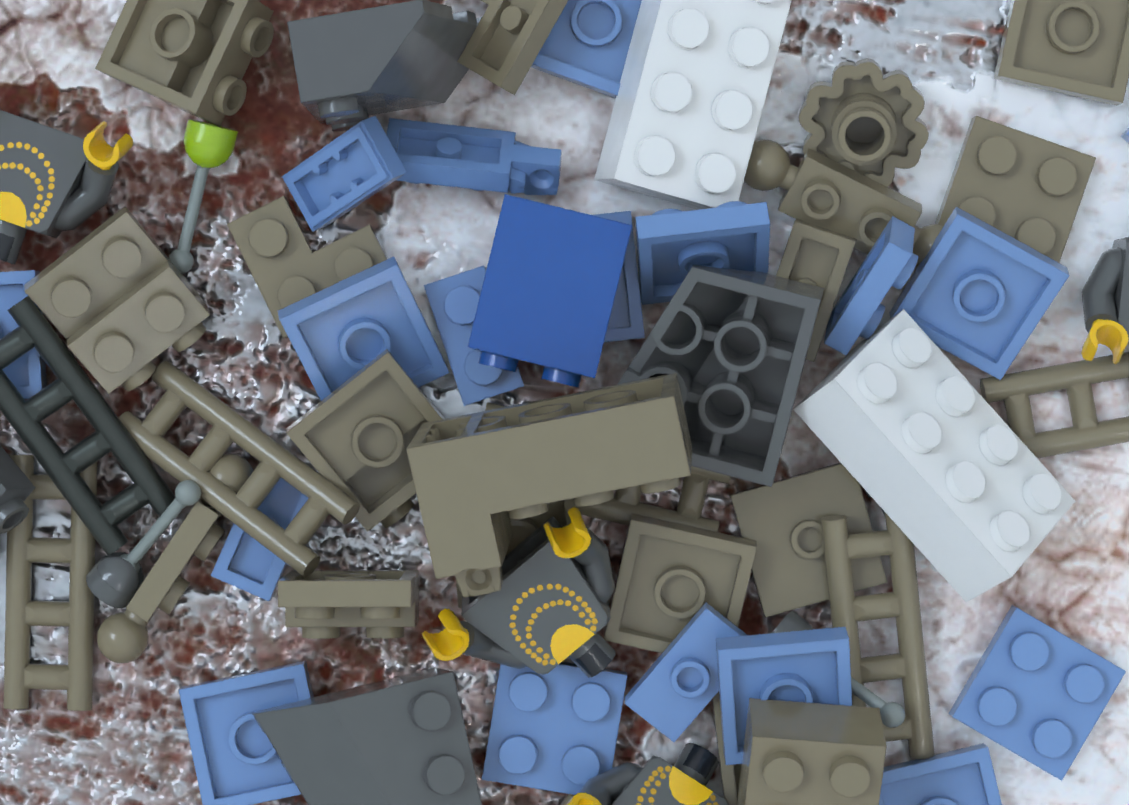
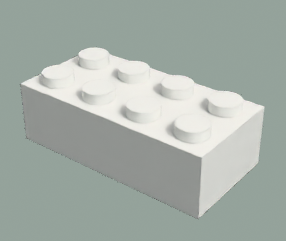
[594,0,792,210]
[793,309,1076,602]

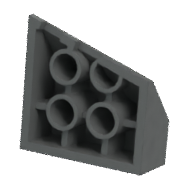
[287,0,482,131]
[617,265,824,487]
[252,667,482,805]

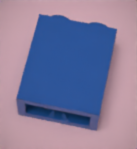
[468,194,632,388]

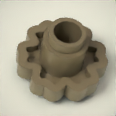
[799,58,929,187]

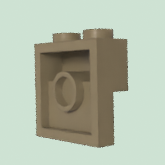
[95,0,274,127]
[24,206,210,394]
[286,349,445,532]
[278,570,419,639]

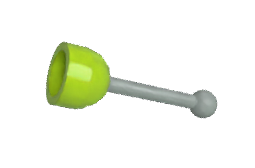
[169,119,238,274]

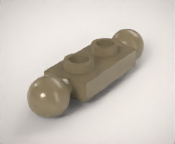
[744,140,944,268]
[97,453,253,663]

